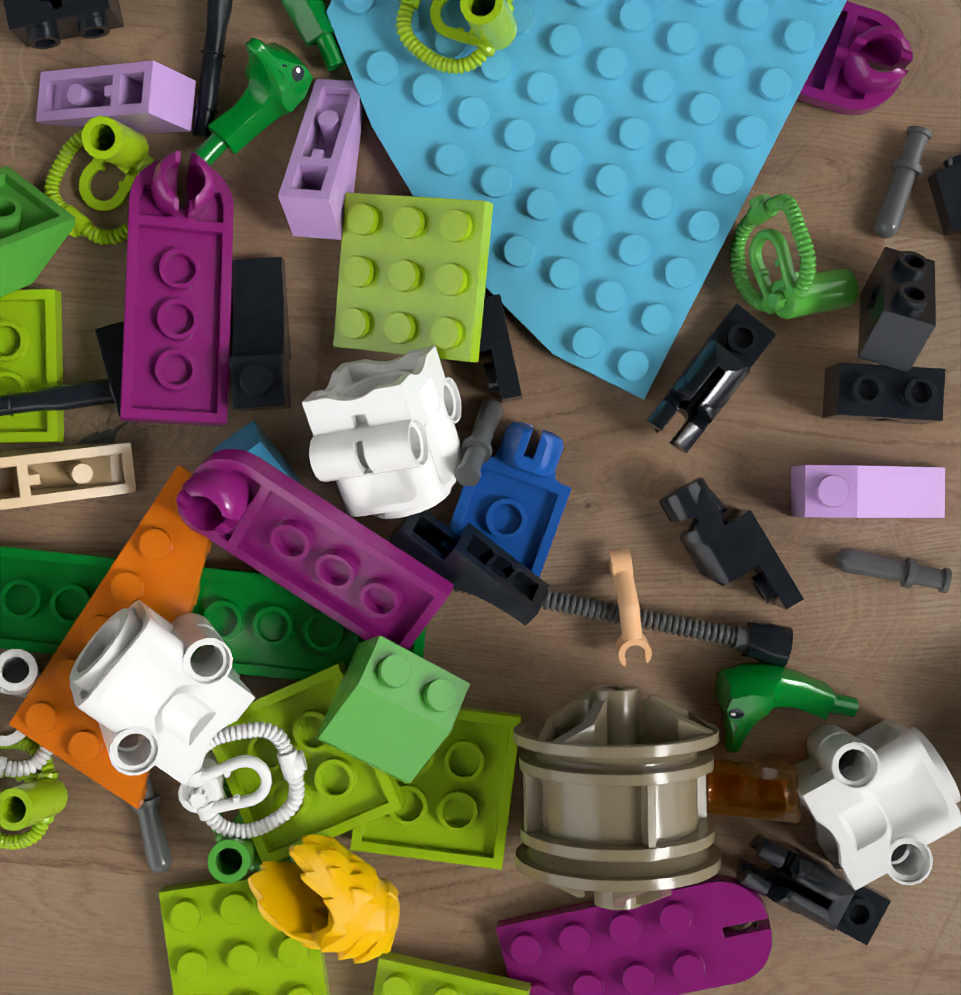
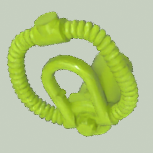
[395,0,517,74]
[43,116,154,245]
[0,734,68,850]

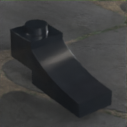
[230,257,291,411]
[387,510,549,626]

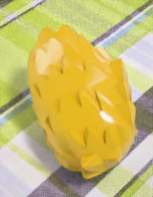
[248,834,400,964]

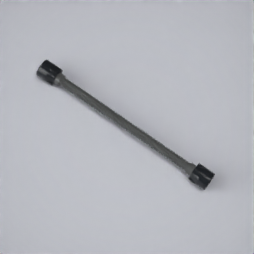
[453,588,793,667]

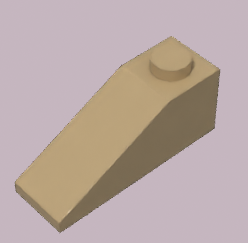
[0,442,136,510]

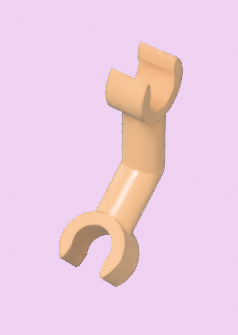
[609,547,652,667]

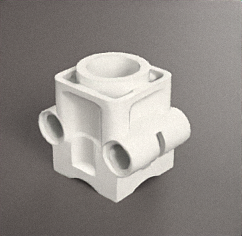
[302,346,463,519]
[69,600,256,785]
[780,718,961,891]

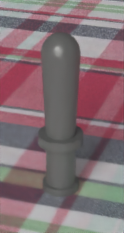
[874,126,933,239]
[454,399,503,486]
[835,548,952,593]
[130,774,172,874]

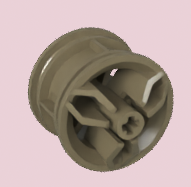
[513,685,721,910]

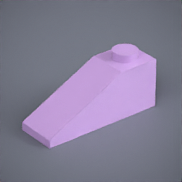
[36,60,196,134]
[278,79,364,240]
[791,465,945,518]

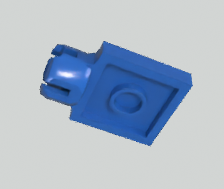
[449,422,572,577]

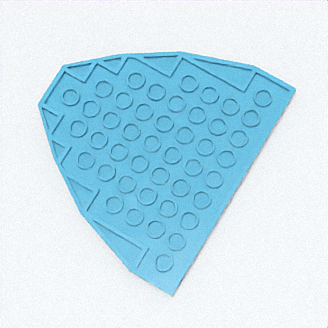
[326,0,847,400]

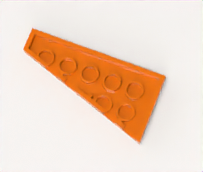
[9,465,213,809]

